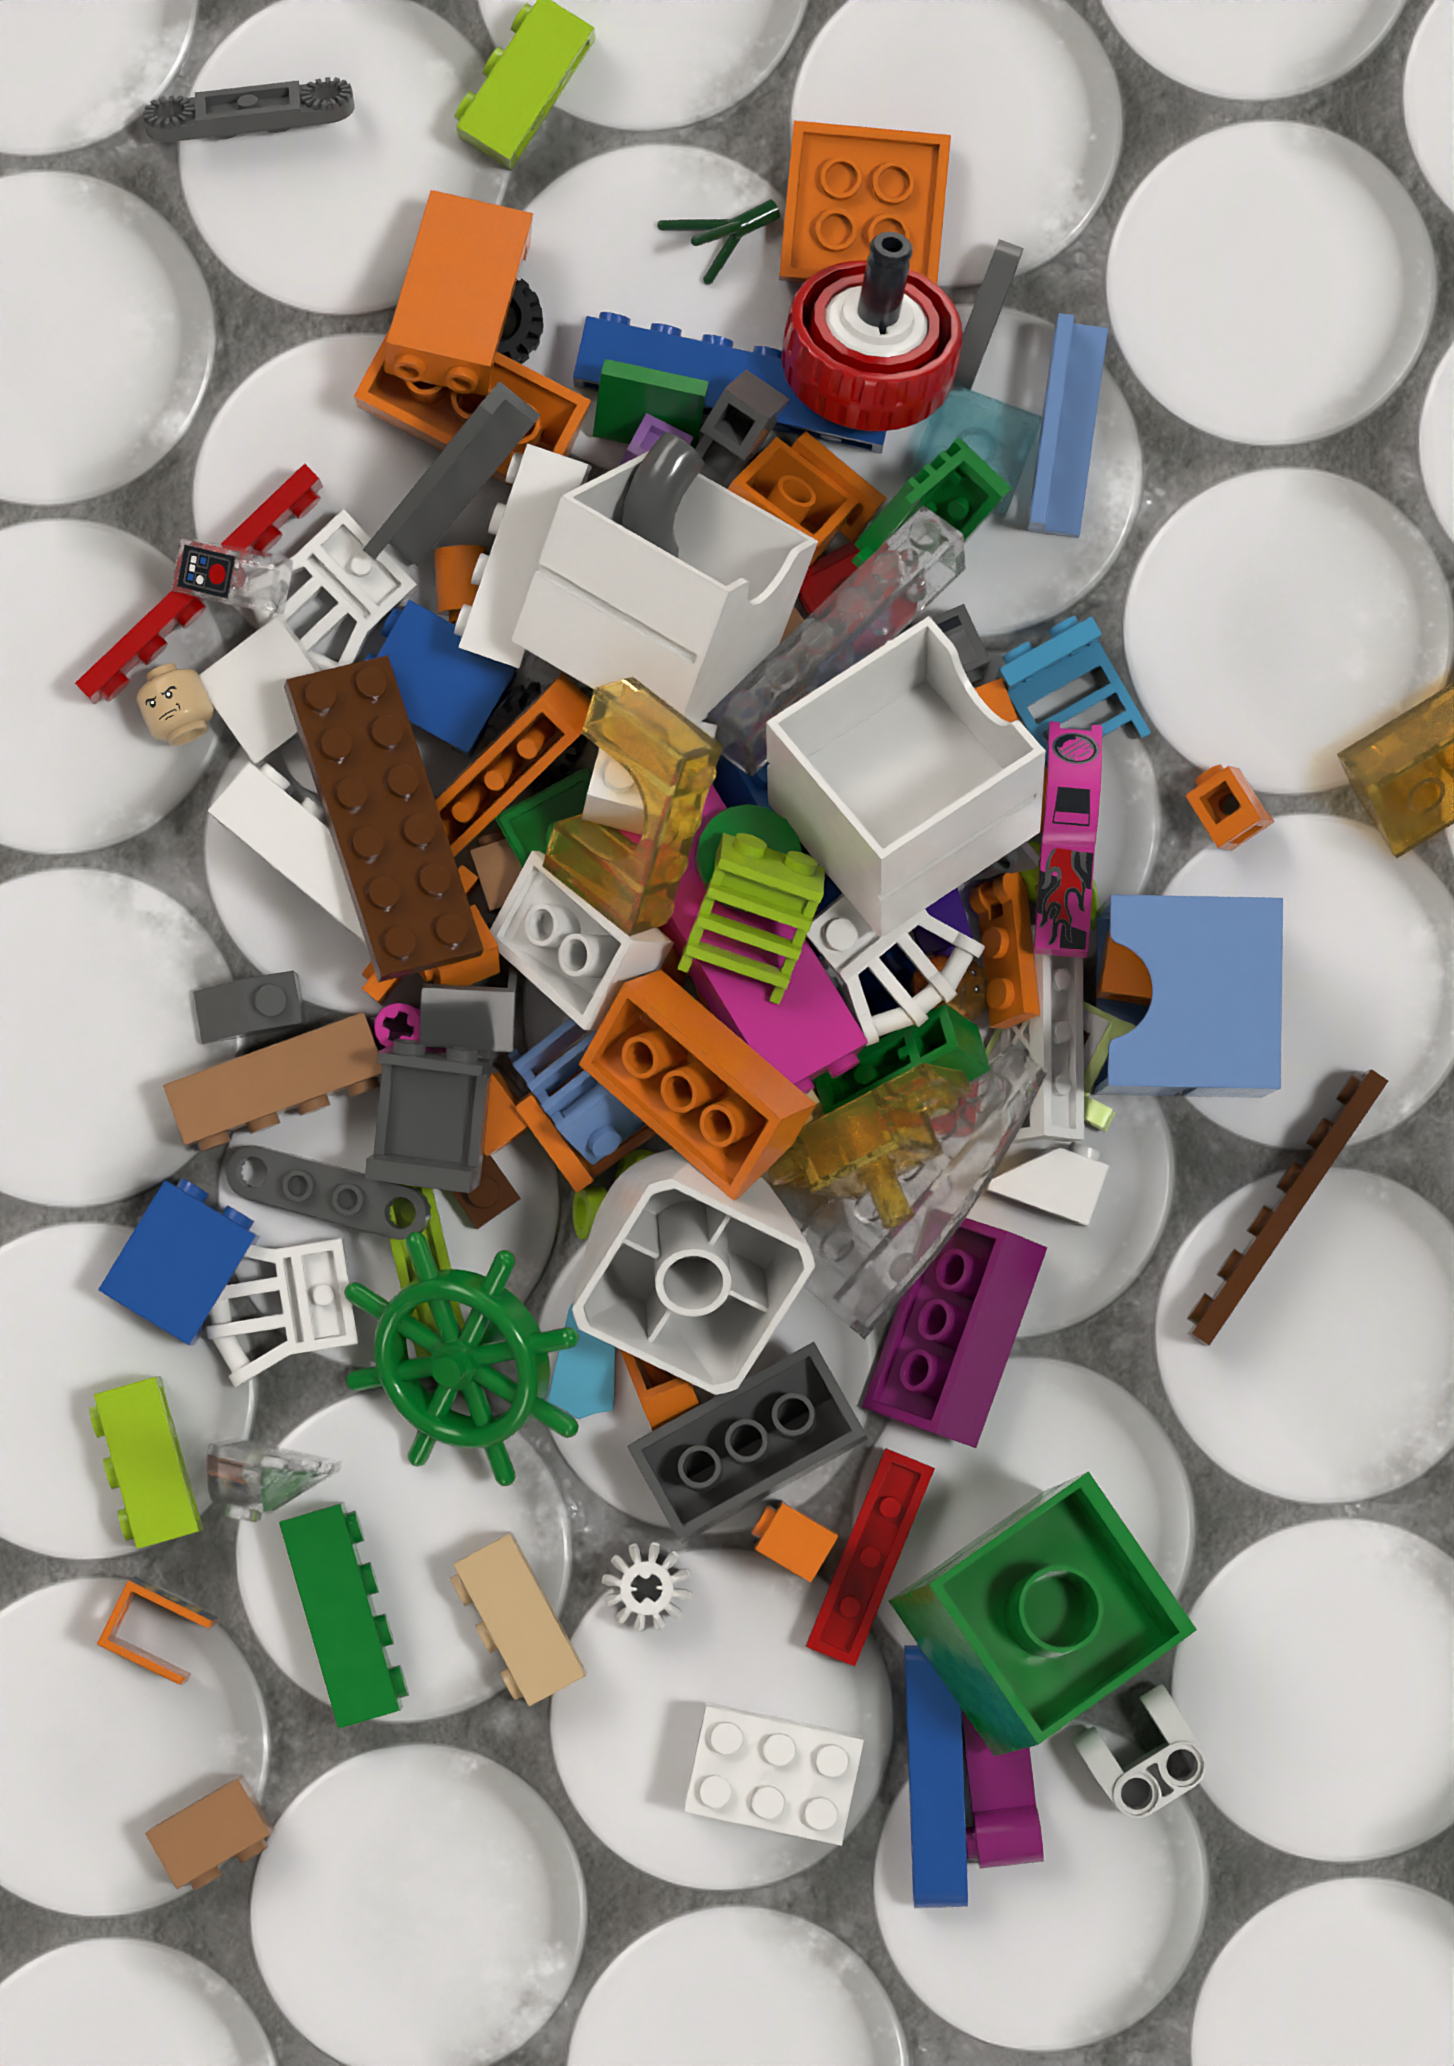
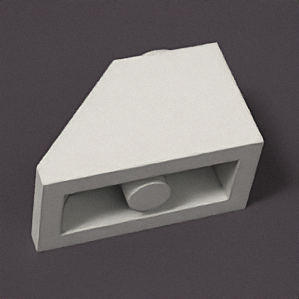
[985,1142,1110,1227]

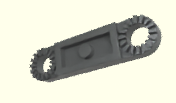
[143,77,355,142]
[226,1145,431,1240]

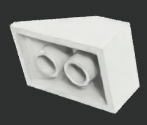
[490,851,674,1031]

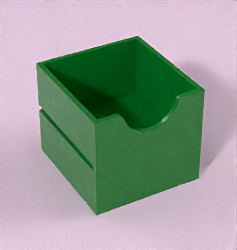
[889,1471,1197,1757]

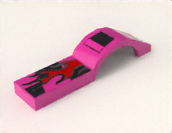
[1033,721,1102,958]

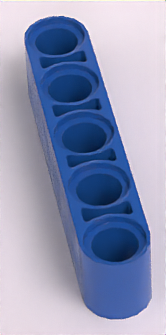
[904,1645,968,1909]

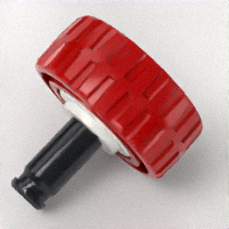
[781,231,963,431]

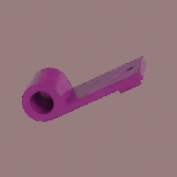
[961,1709,1044,1869]

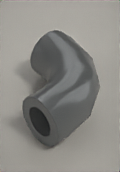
[620,432,704,558]

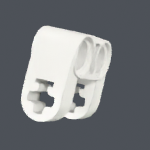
[1071,1683,1207,1818]

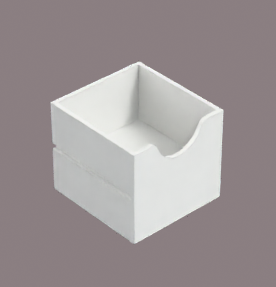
[511,451,818,737]
[766,616,1045,938]

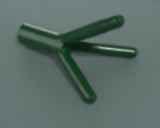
[657,199,781,285]

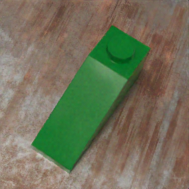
[814,1003,991,1123]

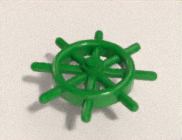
[344,1232,579,1486]

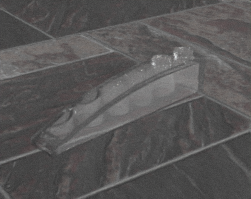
[800,1044,1047,1340]
[206,1438,342,1522]

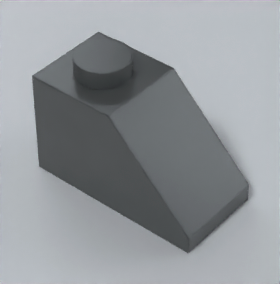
[193,970,307,1044]

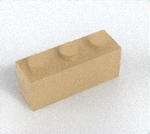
[450,1532,587,1706]

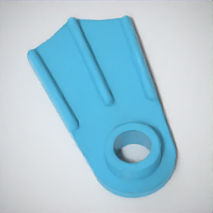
[548,1301,616,1419]

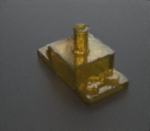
[760,1063,972,1229]

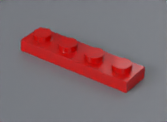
[805,1448,935,1667]

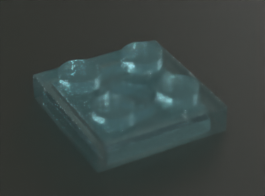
[907,384,1043,518]

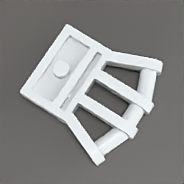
[235,509,418,671]
[806,894,985,1046]
[206,1238,360,1388]

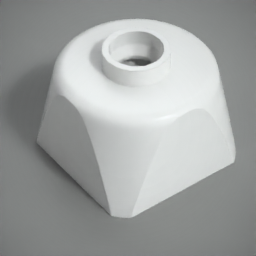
[572,1149,815,1395]

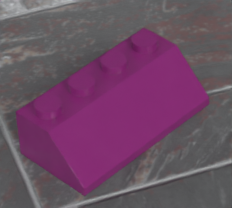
[862,1207,1048,1448]

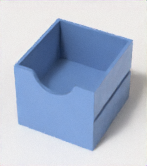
[1094,895,1283,1098]

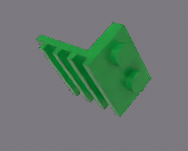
[851,437,1013,568]

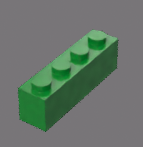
[279,1503,409,1729]

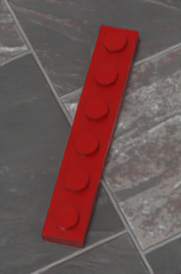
[75,463,323,704]

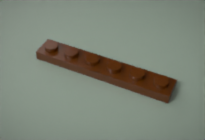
[1187,1069,1389,1346]

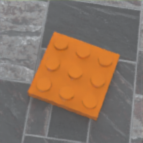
[779,120,951,284]

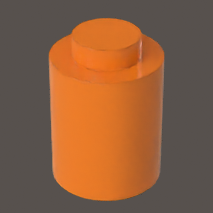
[434,545,487,625]

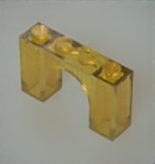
[542,676,723,937]

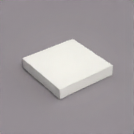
[199,616,320,764]

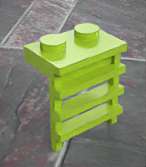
[678,832,825,1005]

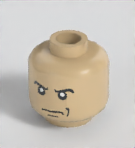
[136,663,214,746]

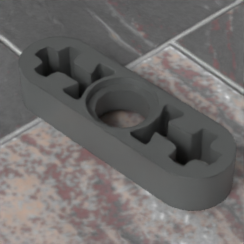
[953,239,1024,391]

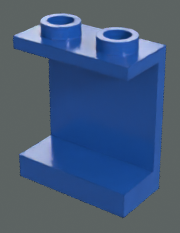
[364,600,522,759]
[98,1178,260,1345]

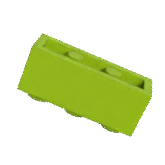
[454,0,596,171]
[89,1376,204,1549]

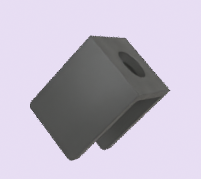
[420,956,518,1052]

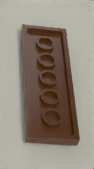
[284,655,484,982]

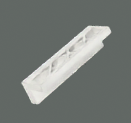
[1001,925,1084,1143]

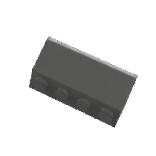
[627,1342,868,1544]

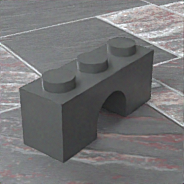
[695,369,790,489]

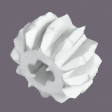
[602,1542,692,1633]

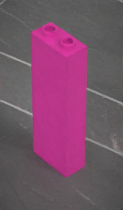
[604,773,868,1095]

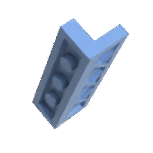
[1027,313,1108,538]

